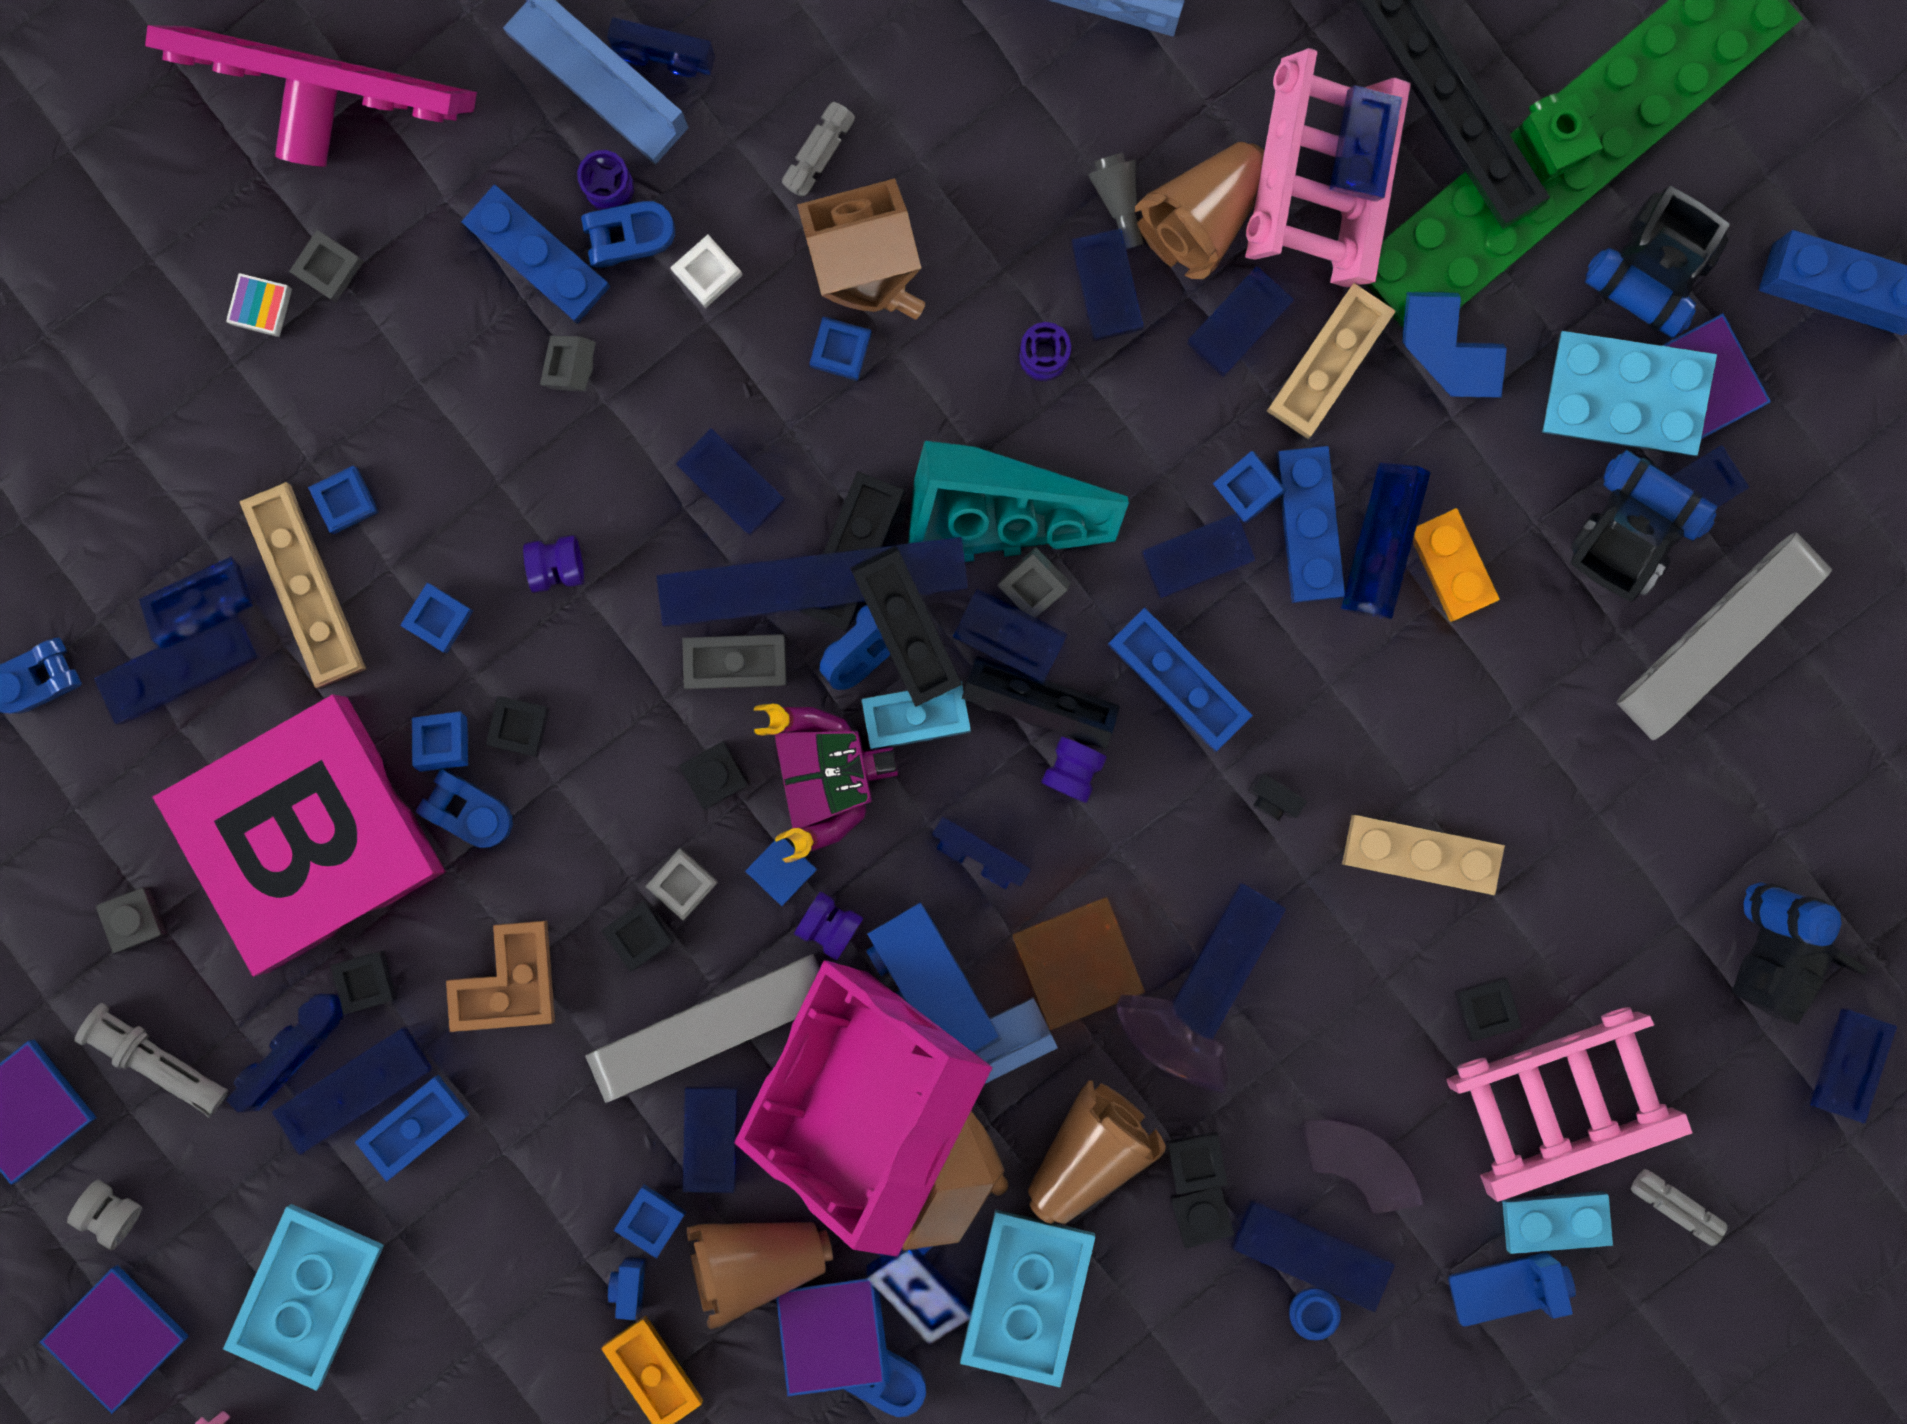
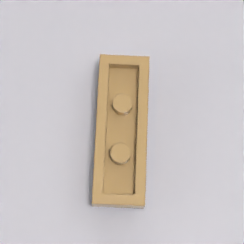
[1267,283,1396,439]
[1342,815,1505,895]

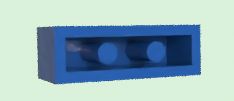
[1758,230,1907,336]
[866,902,1002,1054]

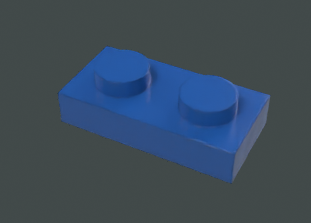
[355,1075,470,1182]

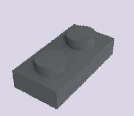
[682,635,787,690]

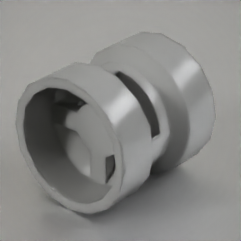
[67,1179,142,1251]

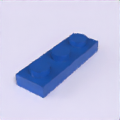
[461,184,610,324]
[1276,446,1345,603]
[1107,607,1253,752]

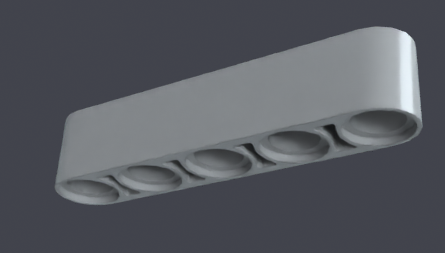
[1616,532,1832,741]
[585,954,820,1103]

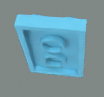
[1542,331,1717,457]
[223,1204,384,1391]
[960,1209,1095,1387]

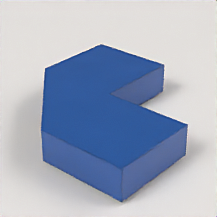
[1402,292,1507,398]

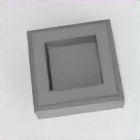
[645,848,718,920]

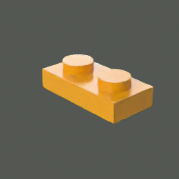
[1408,508,1500,622]
[601,1315,703,1424]

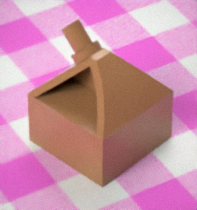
[797,178,925,320]
[902,1111,1008,1250]

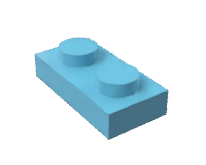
[861,681,971,750]
[1502,1191,1613,1254]

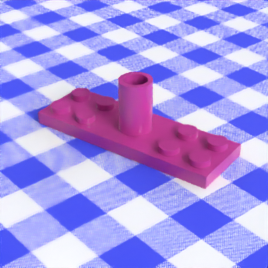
[145,25,477,167]

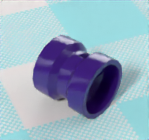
[577,150,634,210]
[1019,322,1071,382]
[523,535,584,593]
[1041,736,1107,803]
[794,891,863,961]

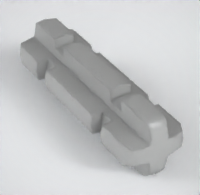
[782,102,855,197]
[1631,1169,1728,1246]

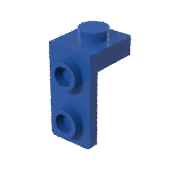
[1448,1252,1576,1327]

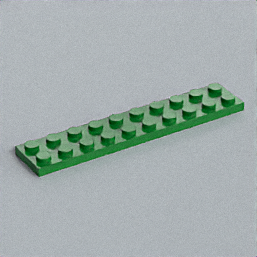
[1365,0,1803,328]

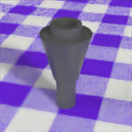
[1087,153,1144,250]

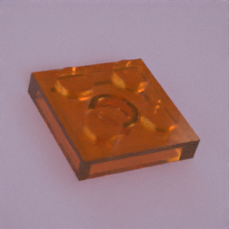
[1012,896,1145,1030]

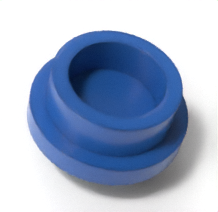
[1289,1288,1341,1340]

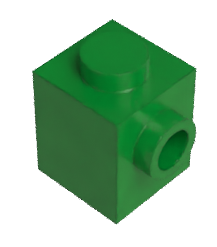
[1519,92,1603,182]

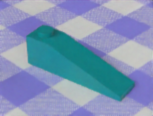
[907,441,1129,563]

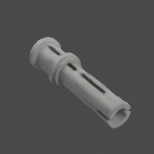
[75,1003,229,1118]

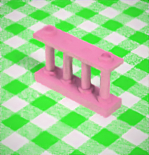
[1245,48,1411,288]
[1446,1007,1692,1202]

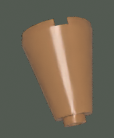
[1135,142,1264,279]
[1028,1081,1166,1224]
[687,1222,833,1329]

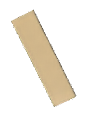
[240,482,366,689]

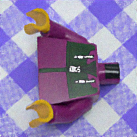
[754,703,898,863]

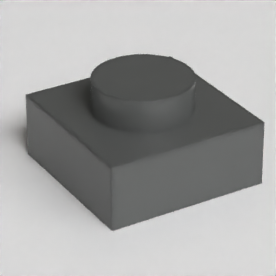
[289,230,364,303]
[540,336,596,391]
[997,547,1071,621]
[96,887,167,953]

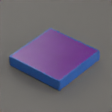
[1662,314,1771,439]
[0,1039,97,1185]
[40,1265,189,1414]
[776,1277,891,1397]

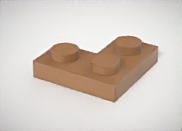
[446,920,555,1032]

